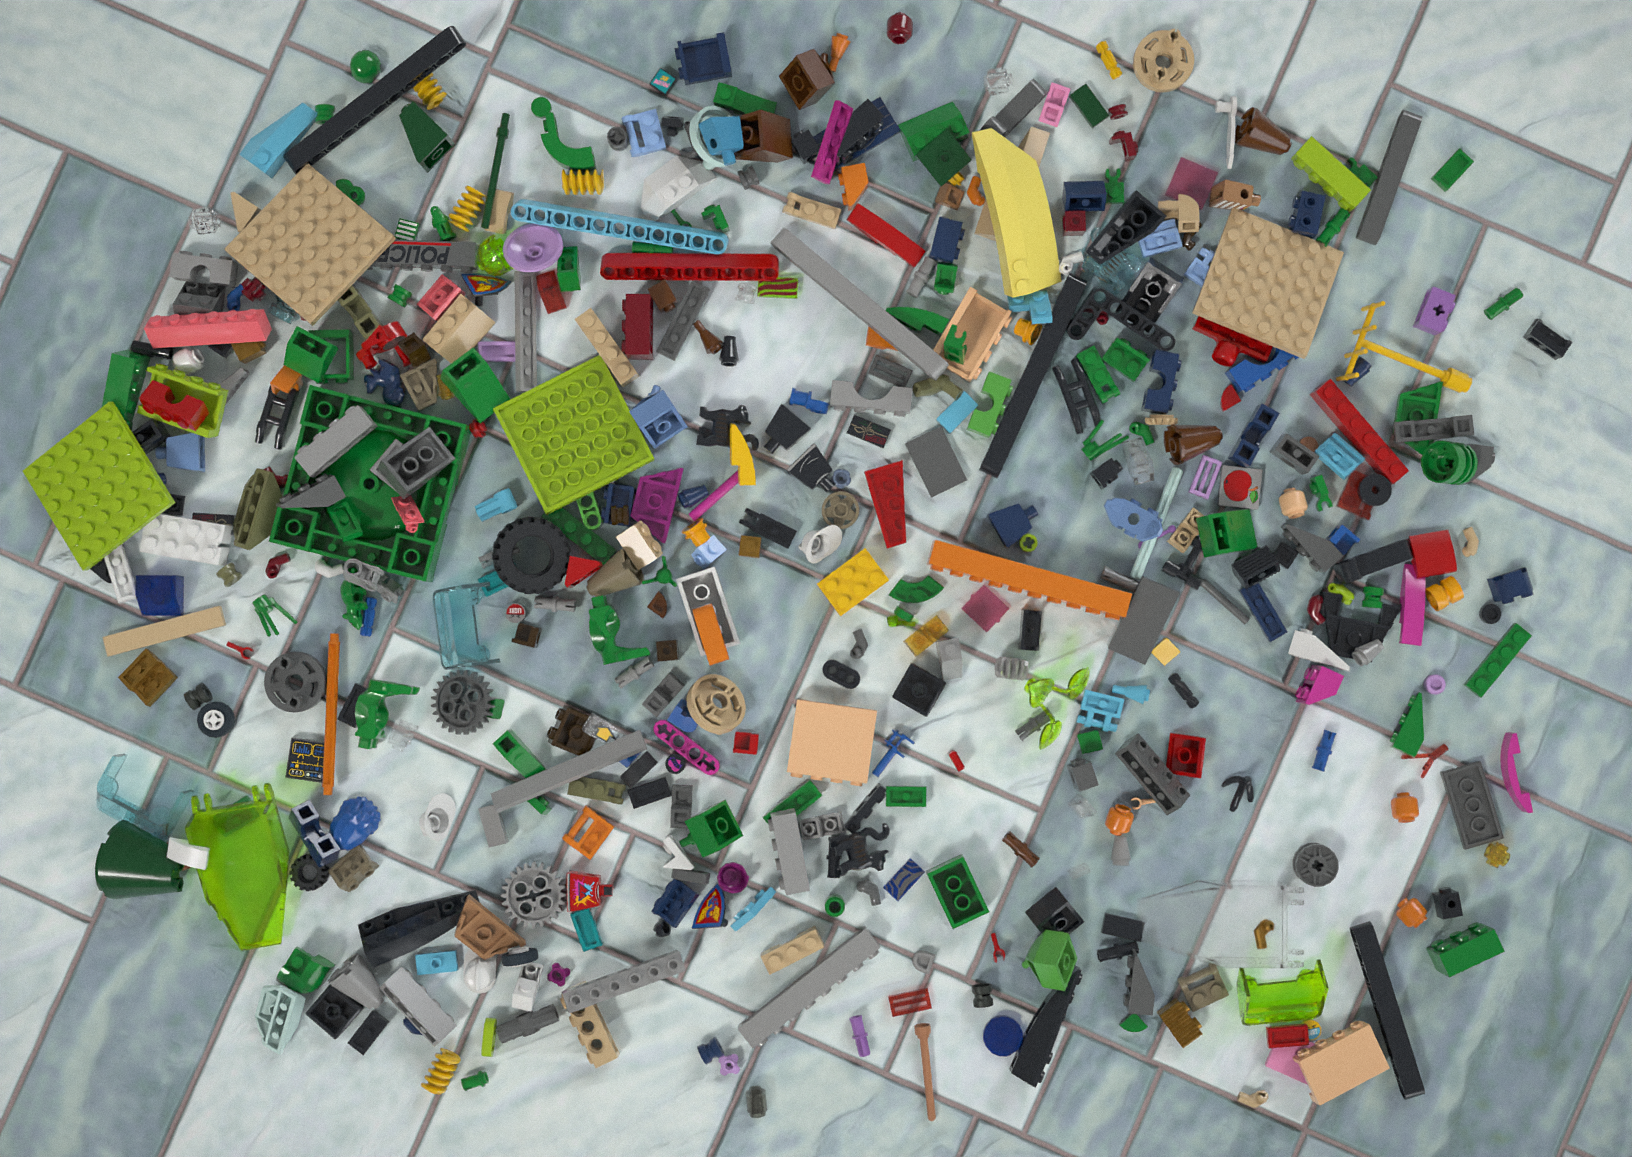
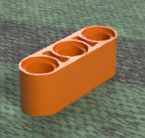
[692,603,729,666]

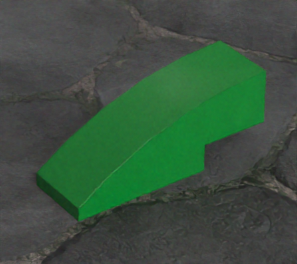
[885,307,949,336]

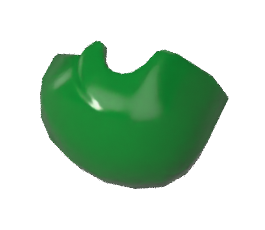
[350,50,381,83]

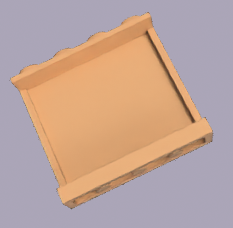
[787,699,877,786]

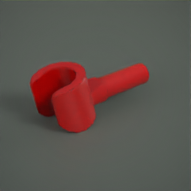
[226,641,254,659]
[991,933,1005,963]

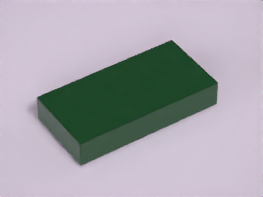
[1069,84,1109,129]

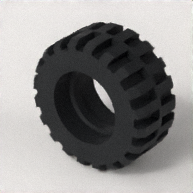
[492,517,571,595]

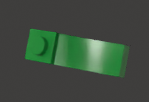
[713,82,777,115]

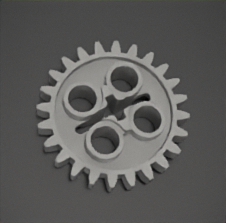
[501,861,567,928]

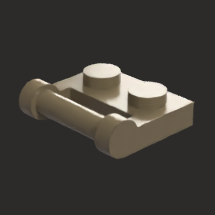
[1177,962,1229,1012]

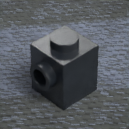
[1432,887,1463,920]

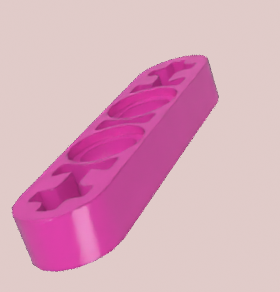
[654,720,720,775]

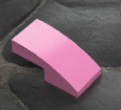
[1038,82,1070,127]

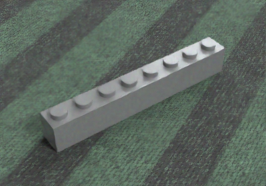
[738,926,880,1048]

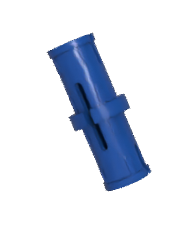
[1312,730,1337,772]

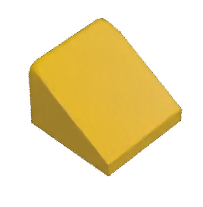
[1151,638,1180,666]

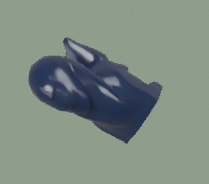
[364,359,405,406]

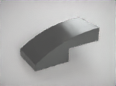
[642,672,685,717]
[670,784,693,829]

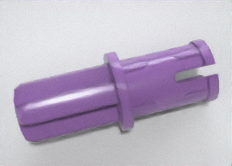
[849,1015,870,1057]

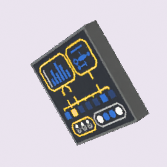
[285,737,324,783]

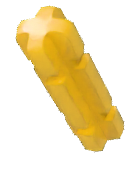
[1096,41,1122,80]

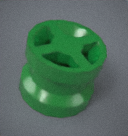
[315,104,335,125]
[387,284,413,308]

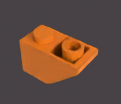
[838,163,869,211]

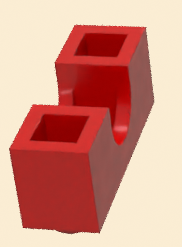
[139,380,209,431]

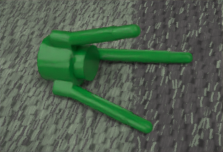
[1081,420,1129,461]
[642,556,677,587]
[252,595,298,637]

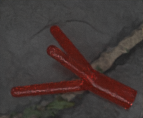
[1401,744,1449,778]

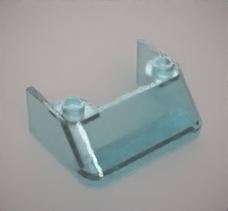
[433,582,500,670]
[96,753,195,841]

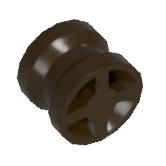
[611,505,629,526]

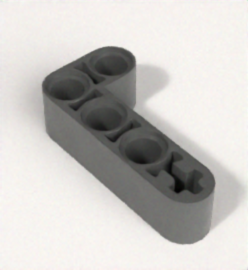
[981,79,1048,137]

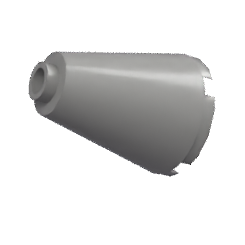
[328,953,384,1009]

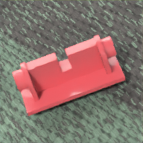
[391,495,424,533]

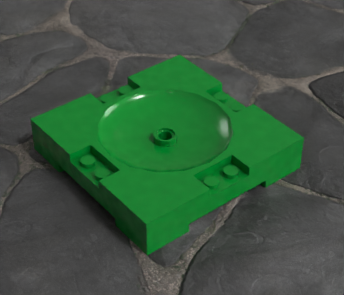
[269,385,471,582]

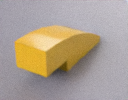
[730,423,756,486]

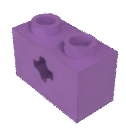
[1413,286,1456,336]

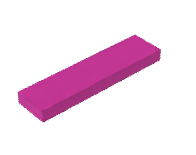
[811,100,854,184]

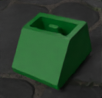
[283,326,339,384]

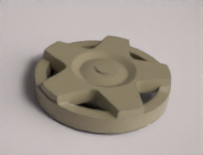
[822,491,859,529]

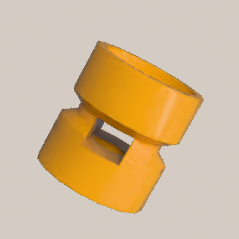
[1425,576,1464,611]

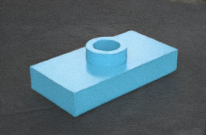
[415,950,459,975]

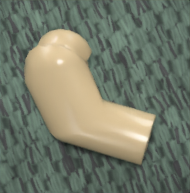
[1462,526,1479,557]
[1237,1090,1269,1108]

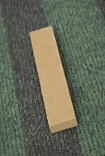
[103,606,226,657]

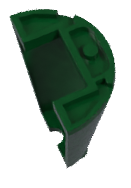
[95,820,185,899]

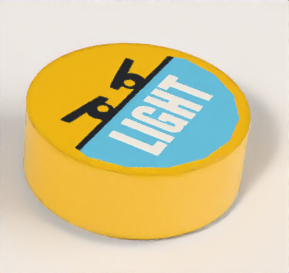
[1301,1019,1321,1040]

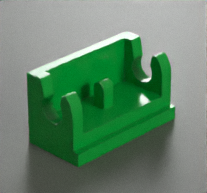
[944,324,967,365]

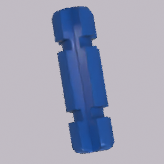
[360,597,377,637]

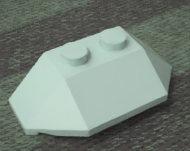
[255,985,306,1055]

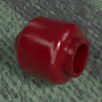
[886,12,913,44]

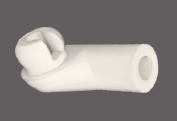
[1059,252,1084,275]
[315,559,344,578]

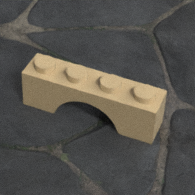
[575,308,639,388]

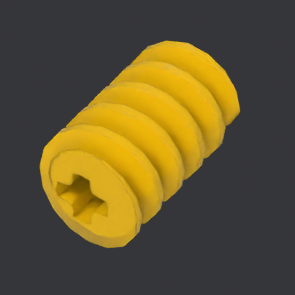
[413,73,447,110]
[562,169,604,195]
[448,186,486,232]
[421,1048,461,1095]

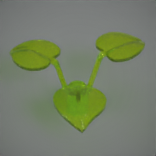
[1024,667,1089,750]

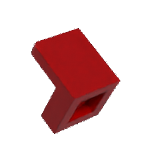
[733,731,759,755]

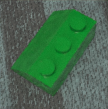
[898,102,970,162]

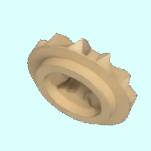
[1145,415,1178,425]

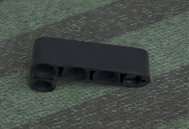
[1333,539,1413,584]

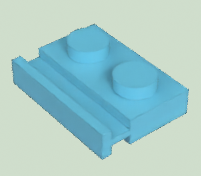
[1314,432,1365,480]

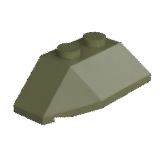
[233,468,282,550]

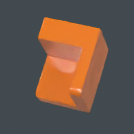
[270,365,303,394]

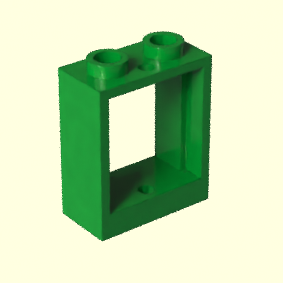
[308,329,354,384]

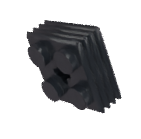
[892,663,946,717]
[305,984,364,1039]

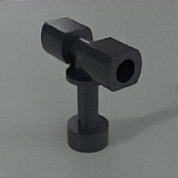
[1161,538,1203,590]

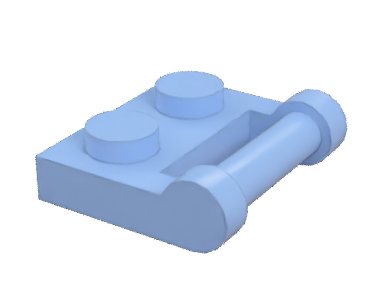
[621,109,666,157]

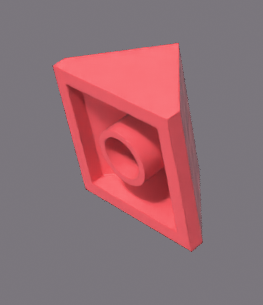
[417,274,466,321]

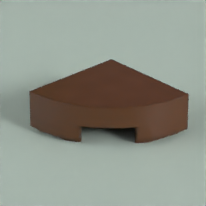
[647,591,667,619]

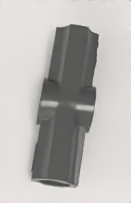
[496,1004,559,1044]

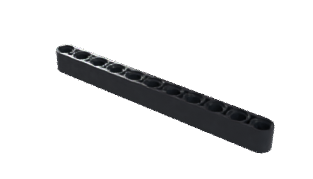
[284,26,466,175]
[979,273,1088,478]

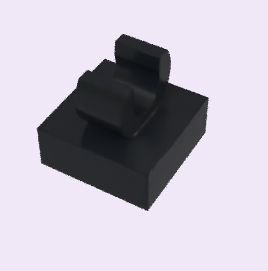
[661,116,684,137]

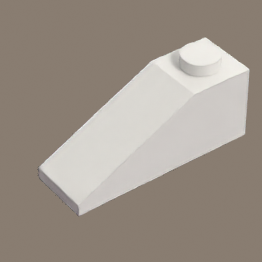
[1288,628,1351,672]

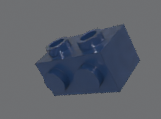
[1062,181,1107,212]
[1288,190,1326,239]
[929,216,965,264]

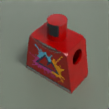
[567,871,613,912]

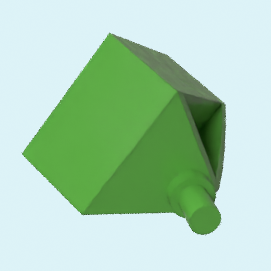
[1022,930,1078,991]

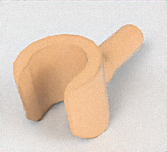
[1131,797,1156,810]

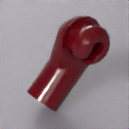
[265,552,291,579]
[1307,594,1326,626]

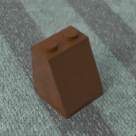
[734,110,793,163]

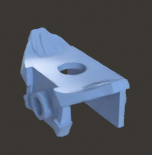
[1104,498,1163,542]

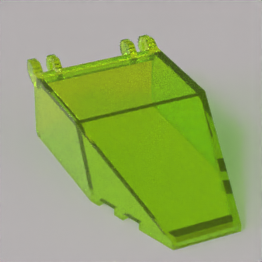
[185,783,289,951]

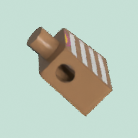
[1209,180,1261,210]

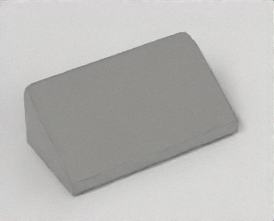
[478,804,509,847]

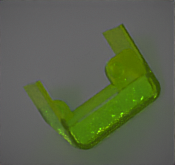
[1236,959,1329,1026]

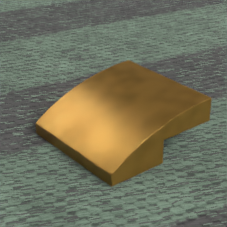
[118,648,178,707]

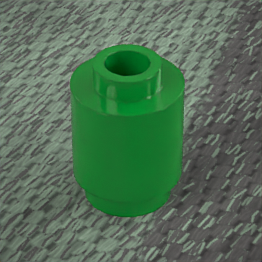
[825,894,845,917]

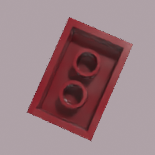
[622,294,654,360]

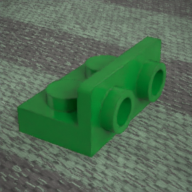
[1101,338,1150,382]

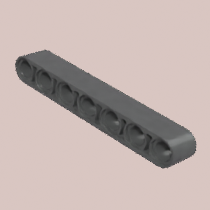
[1356,109,1422,245]

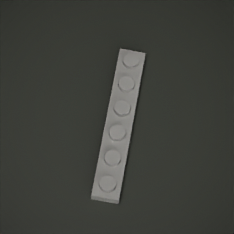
[515,271,537,392]

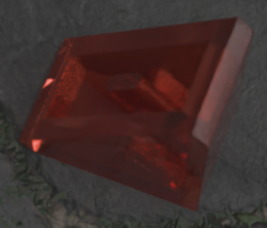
[536,270,567,314]

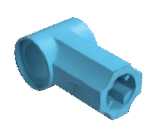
[474,488,518,522]

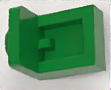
[934,262,958,295]

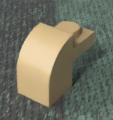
[1158,194,1199,233]

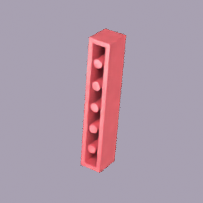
[144,309,272,348]

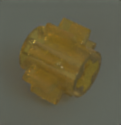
[1484,842,1510,868]

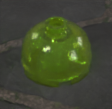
[477,234,514,276]

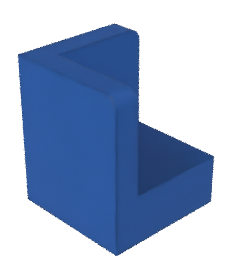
[1326,525,1360,555]

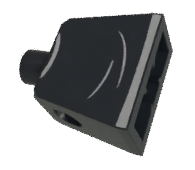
[786,444,835,493]

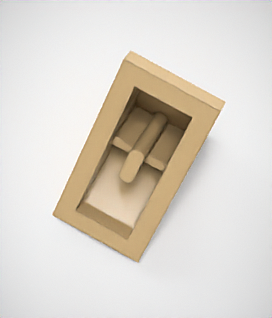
[230,192,261,233]

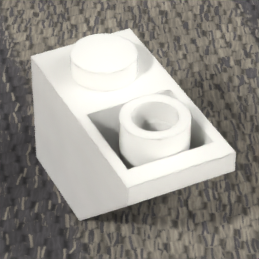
[512,962,544,1012]

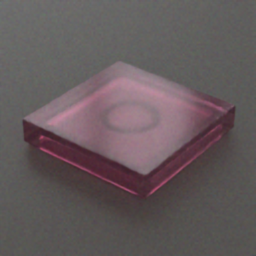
[1165,157,1218,210]

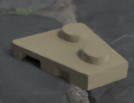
[400,359,437,412]

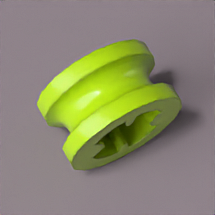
[1019,534,1038,552]

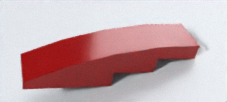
[846,203,926,267]

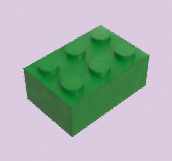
[926,854,989,929]
[1426,922,1505,978]

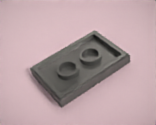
[905,426,967,498]

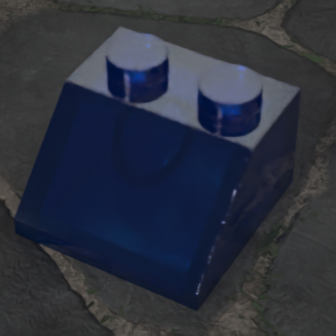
[135,575,184,616]

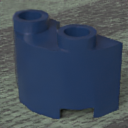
[1487,567,1534,604]

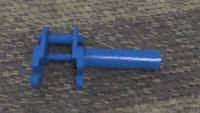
[872,730,915,777]

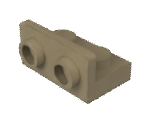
[328,845,379,892]

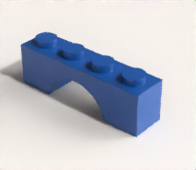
[1225,347,1299,393]

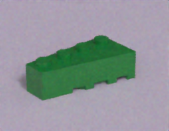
[102,349,151,430]

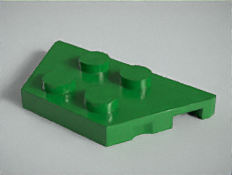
[1392,381,1443,455]

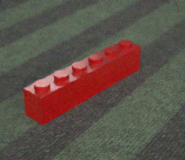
[1309,379,1409,485]

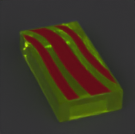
[757,277,798,299]

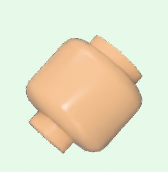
[1279,488,1308,519]

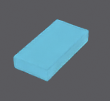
[936,391,978,434]

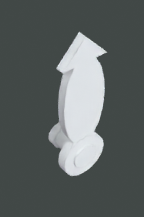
[1215,96,1237,169]

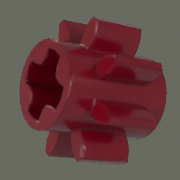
[241,277,267,302]

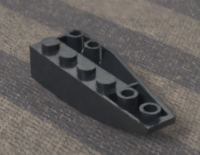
[358,890,480,968]
[1009,965,1083,1088]

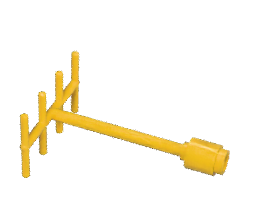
[1336,301,1472,393]

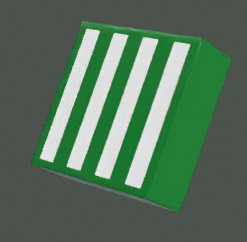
[395,218,420,240]

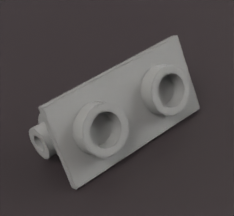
[371,574,405,604]

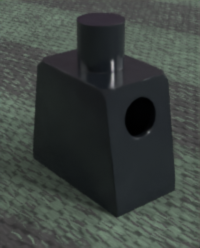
[763,404,811,454]

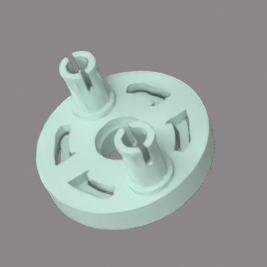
[689,106,737,170]

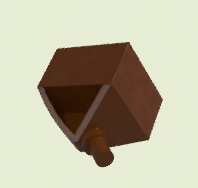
[779,49,835,110]

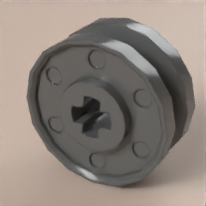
[1292,843,1339,887]

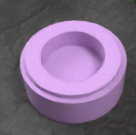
[1423,674,1446,695]

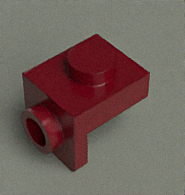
[1109,131,1138,161]

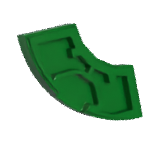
[888,575,945,603]

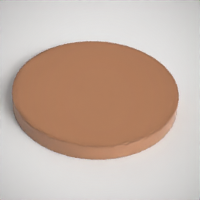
[1299,437,1318,452]

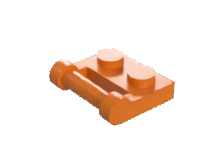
[562,805,615,860]

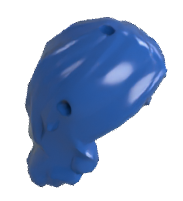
[329,796,381,851]

